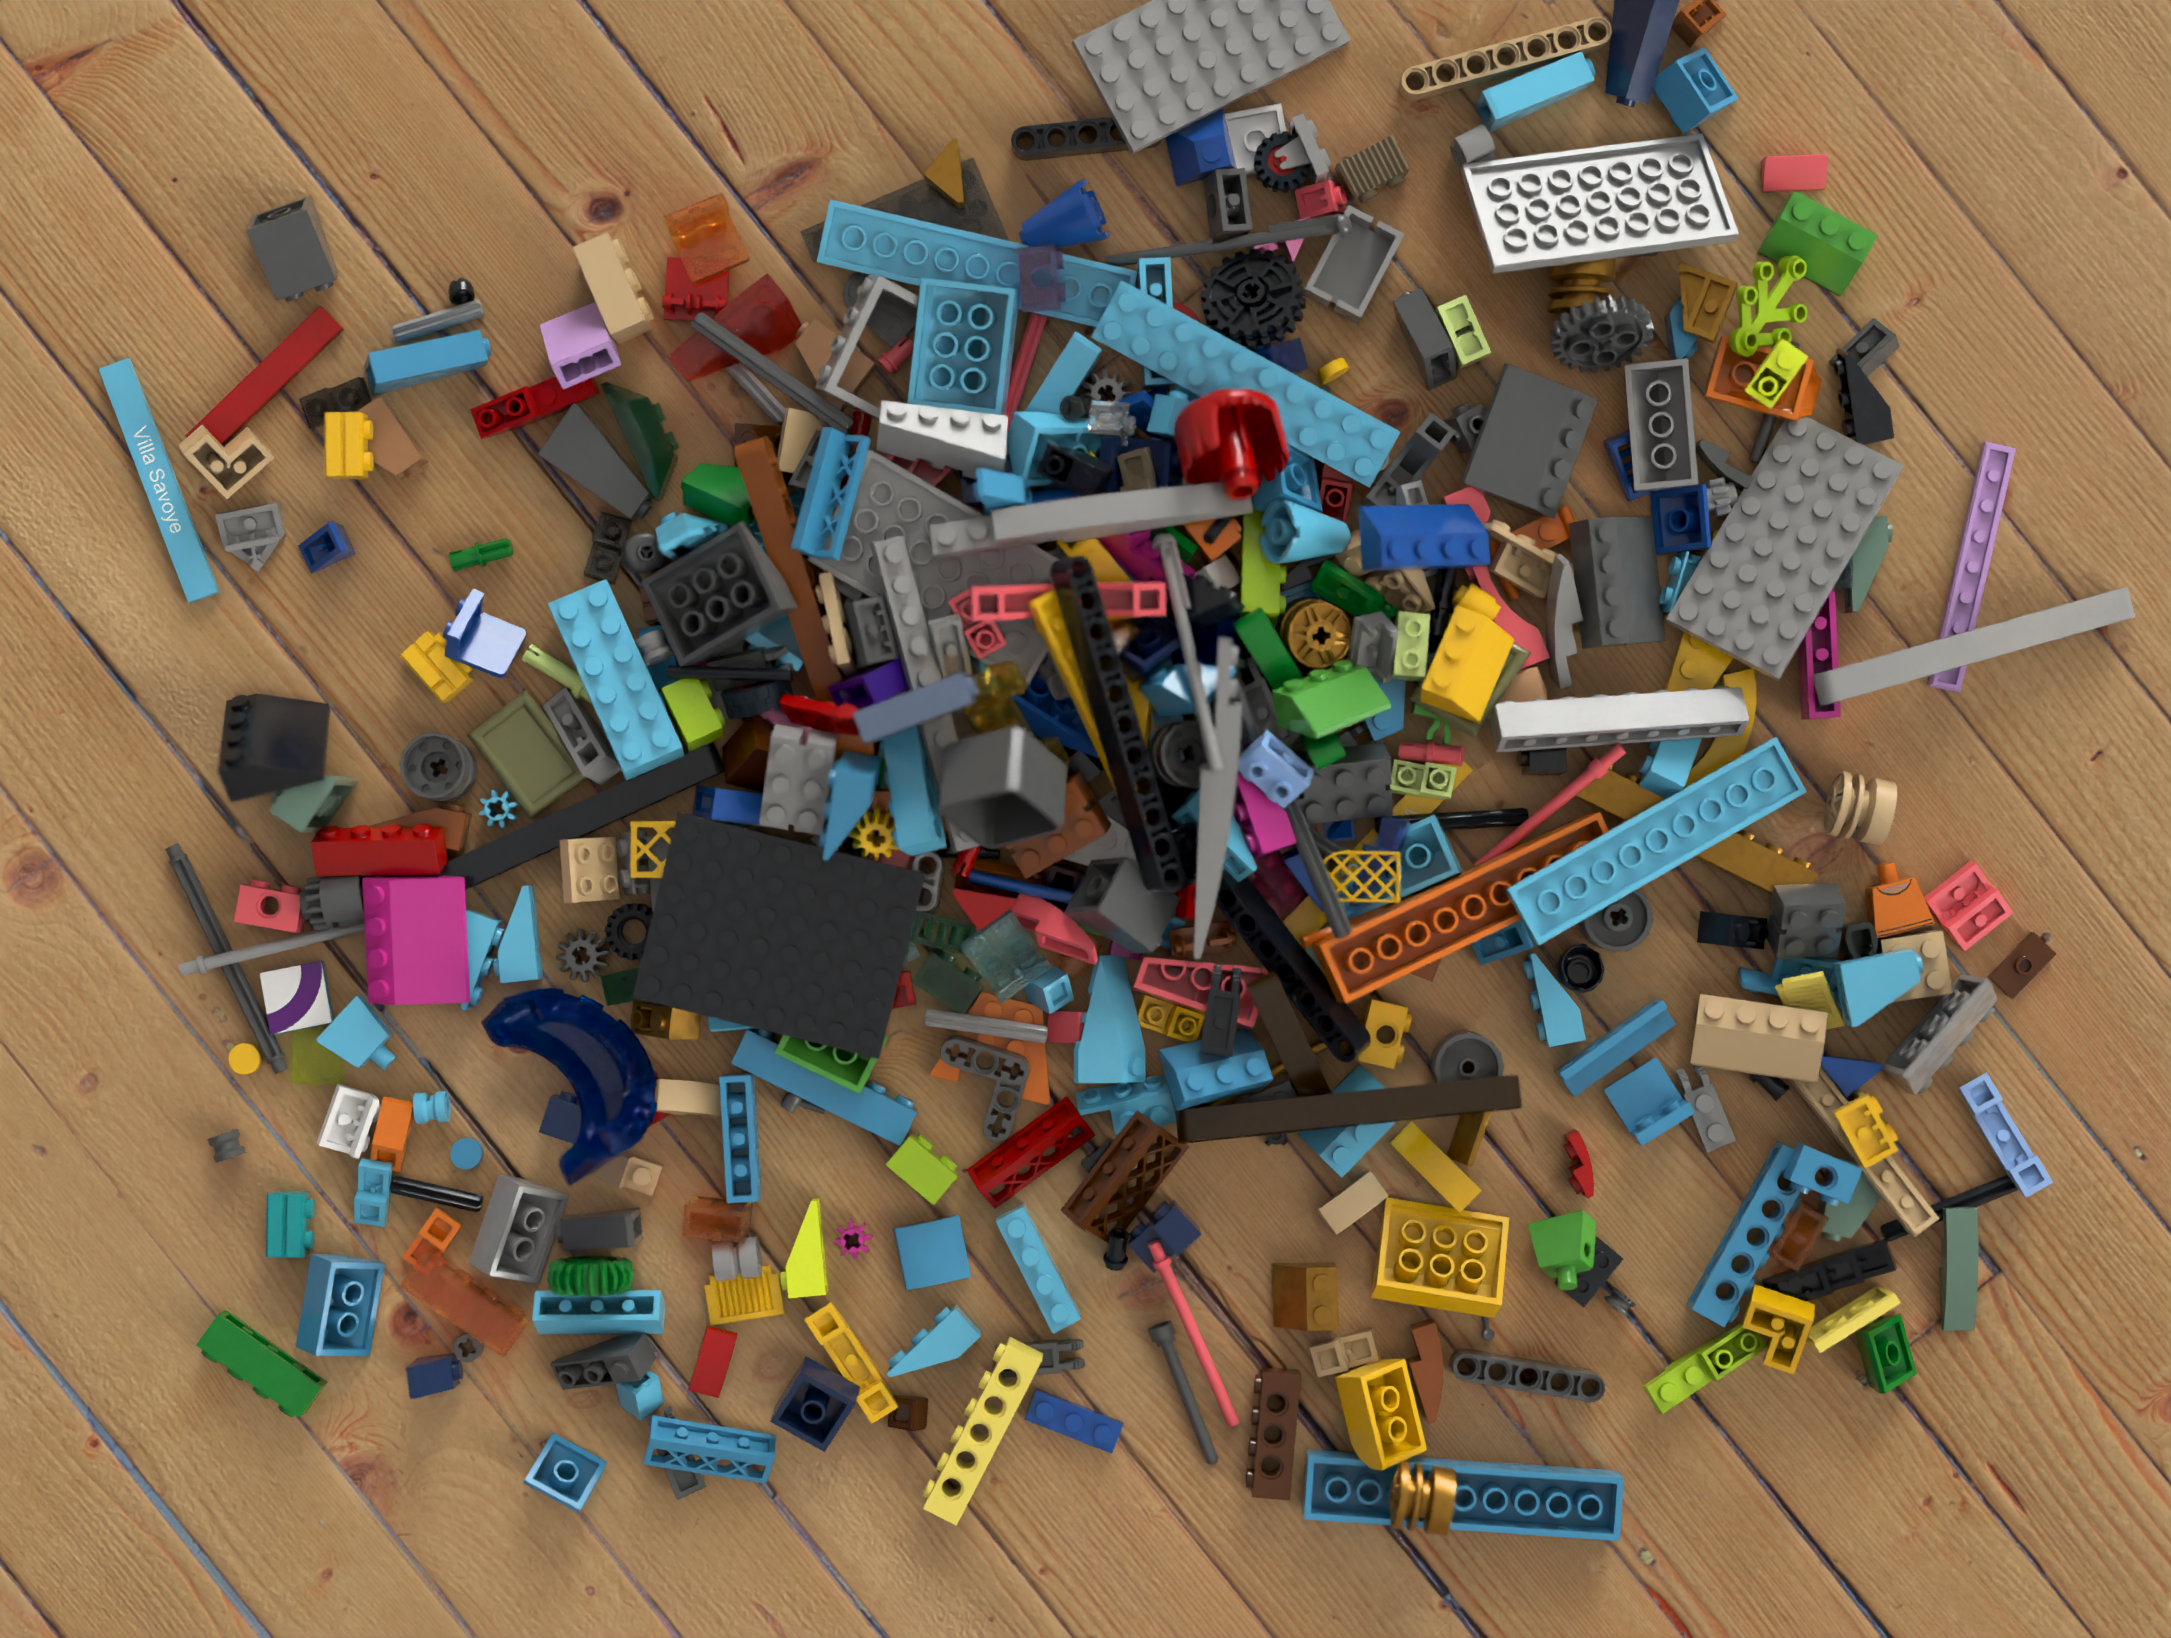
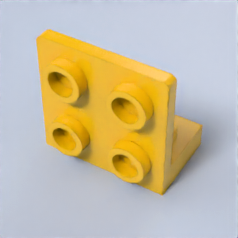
[1832,1089,1899,1169]

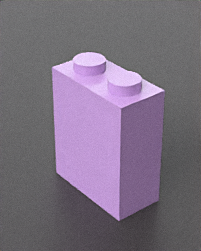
[540,302,622,389]

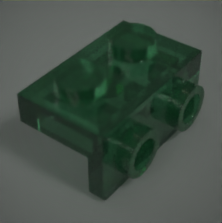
[911,949,984,1014]

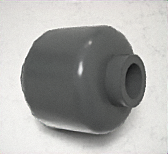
[621,532,665,574]

